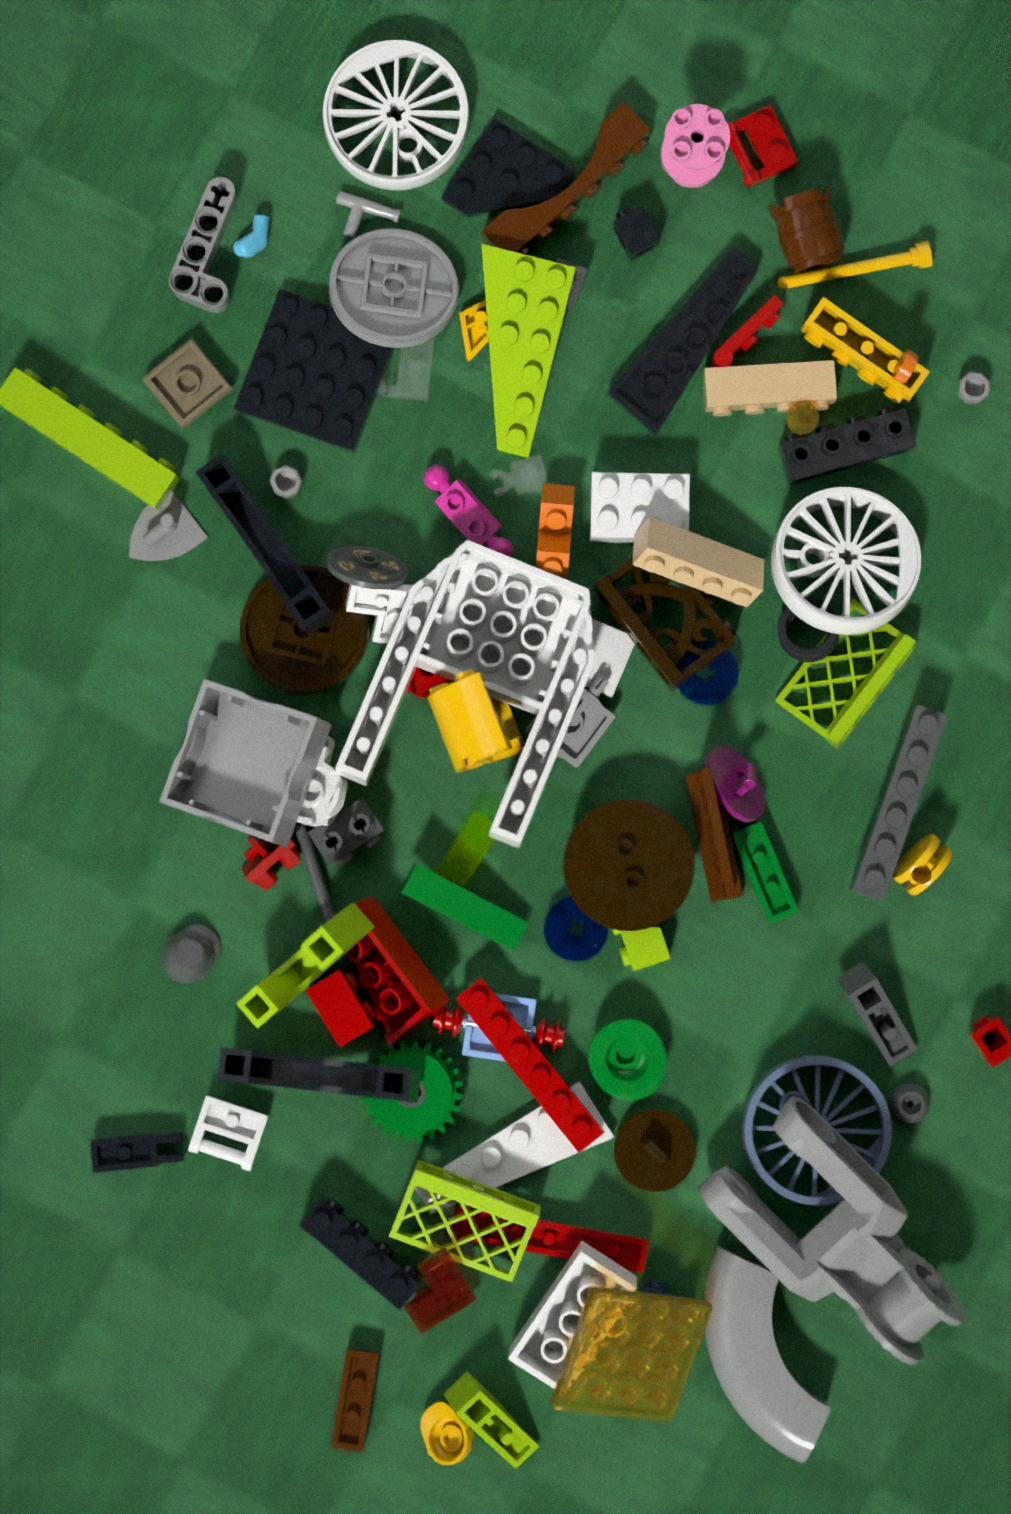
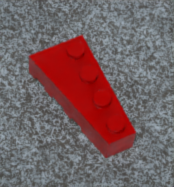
[346,896,450,1046]

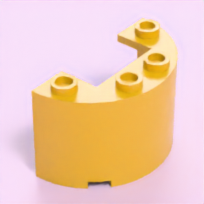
[428,669,525,773]

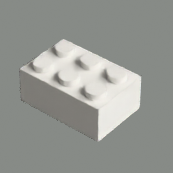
[590,472,690,543]

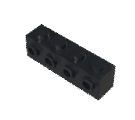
[778,406,917,486]
[299,1196,422,1311]

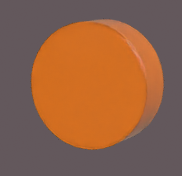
[892,349,919,384]

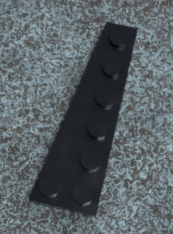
[607,247,759,436]

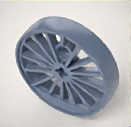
[741,1055,892,1206]

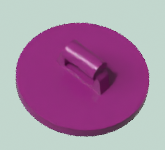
[706,746,765,822]

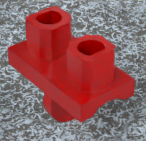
[240,835,301,891]

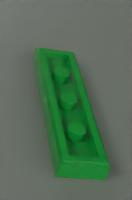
[399,862,529,951]

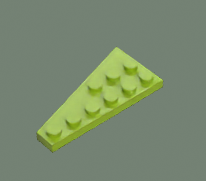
[481,244,577,458]

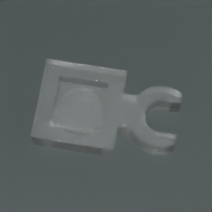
[489,455,549,496]

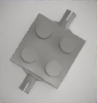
[525,675,616,768]

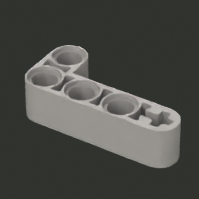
[169,177,238,313]

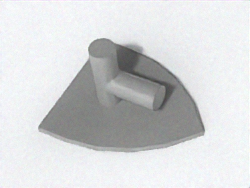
[129,491,208,561]

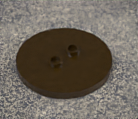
[240,565,370,695]
[563,799,695,931]

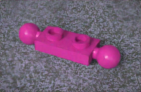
[424,465,513,557]

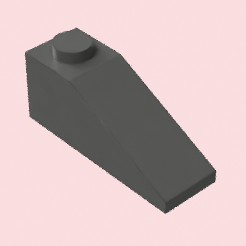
[835,961,917,1067]

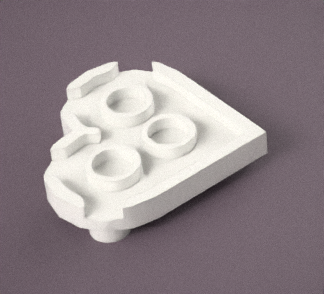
[297,735,348,827]

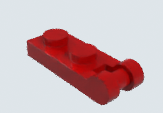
[712,295,784,367]

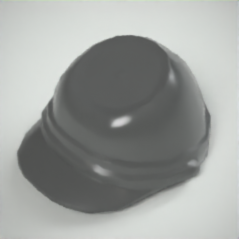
[162,924,222,984]

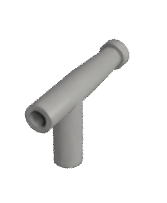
[336,191,401,238]

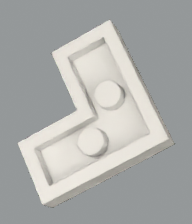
[345,584,413,644]

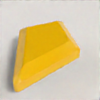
[459,299,489,362]

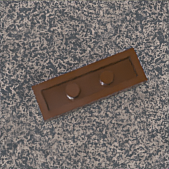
[331,1347,379,1453]

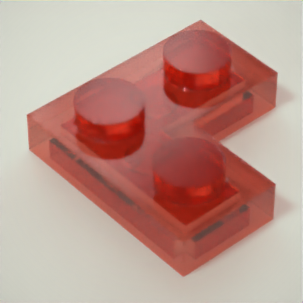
[404,1247,477,1335]

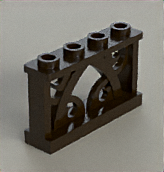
[594,557,737,692]

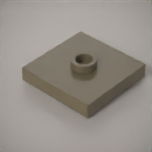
[142,338,234,430]

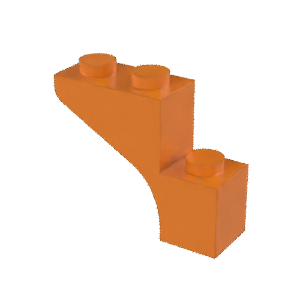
[536,483,575,580]

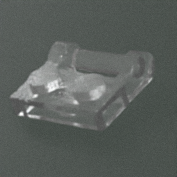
[376,337,435,402]

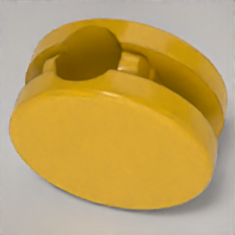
[892,834,953,896]

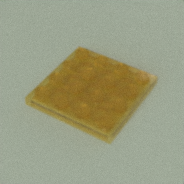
[550,1286,713,1422]

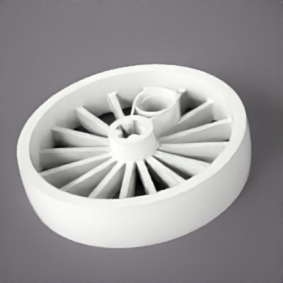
[323,40,469,190]
[771,487,921,635]

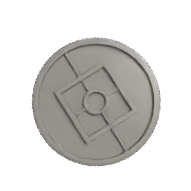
[329,228,459,348]

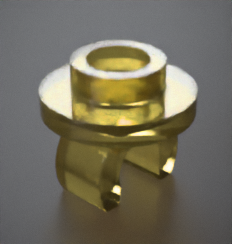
[786,402,819,435]

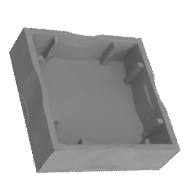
[159,679,332,848]

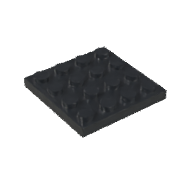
[234,289,395,453]

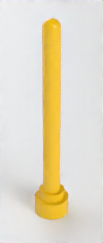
[777,241,933,289]

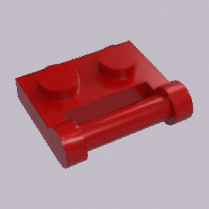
[727,105,798,188]

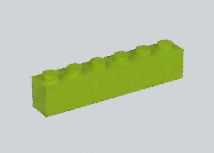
[0,367,180,511]

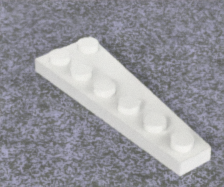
[415,1081,614,1214]

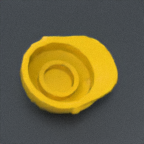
[420,1402,475,1465]

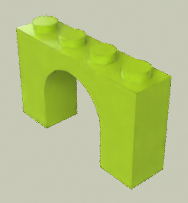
[236,902,375,1029]

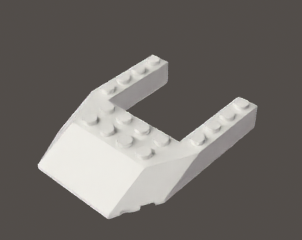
[335,540,595,848]

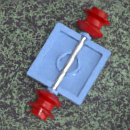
[433,993,565,1062]

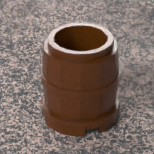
[768,186,845,274]

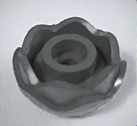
[889,1083,930,1124]

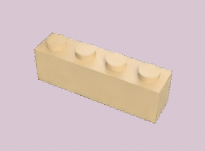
[703,360,837,417]
[632,517,765,607]

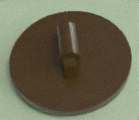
[614,1109,696,1192]

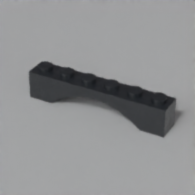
[196,454,336,636]
[217,1047,421,1103]

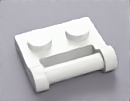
[188,1095,269,1171]

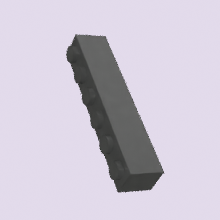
[849,705,948,901]

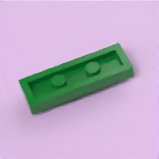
[731,821,799,924]

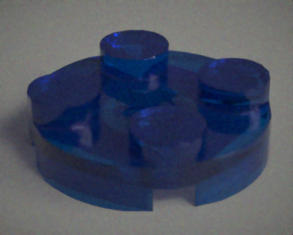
[676,640,739,706]
[543,897,608,962]

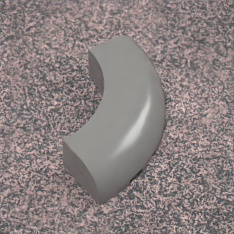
[703,1245,831,1464]

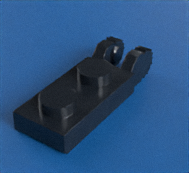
[90,1133,185,1173]

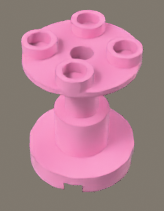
[661,104,730,188]

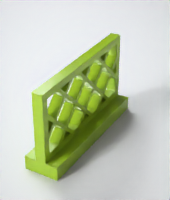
[775,598,916,750]
[389,1159,541,1282]

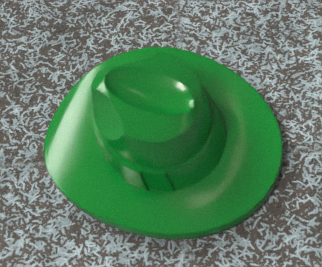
[588,1018,667,1101]

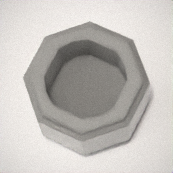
[958,372,990,405]
[270,465,303,499]

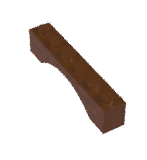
[481,102,651,255]

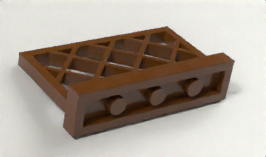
[684,768,743,903]

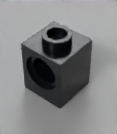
[612,206,660,261]

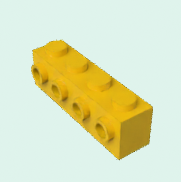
[801,297,930,405]

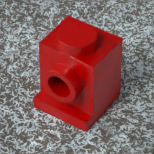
[968,1014,1011,1068]

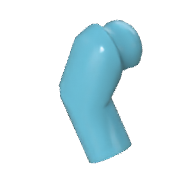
[233,215,269,258]

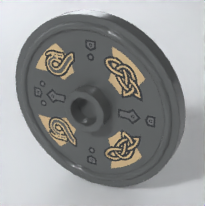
[327,546,408,590]

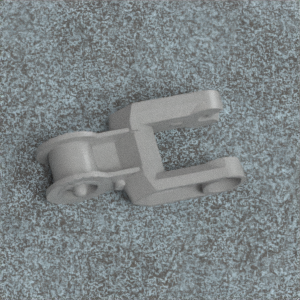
[699,1096,967,1366]

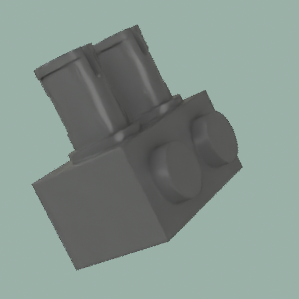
[308,797,385,868]

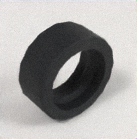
[777,597,839,663]

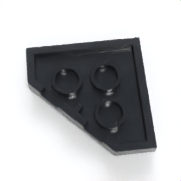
[441,118,575,218]

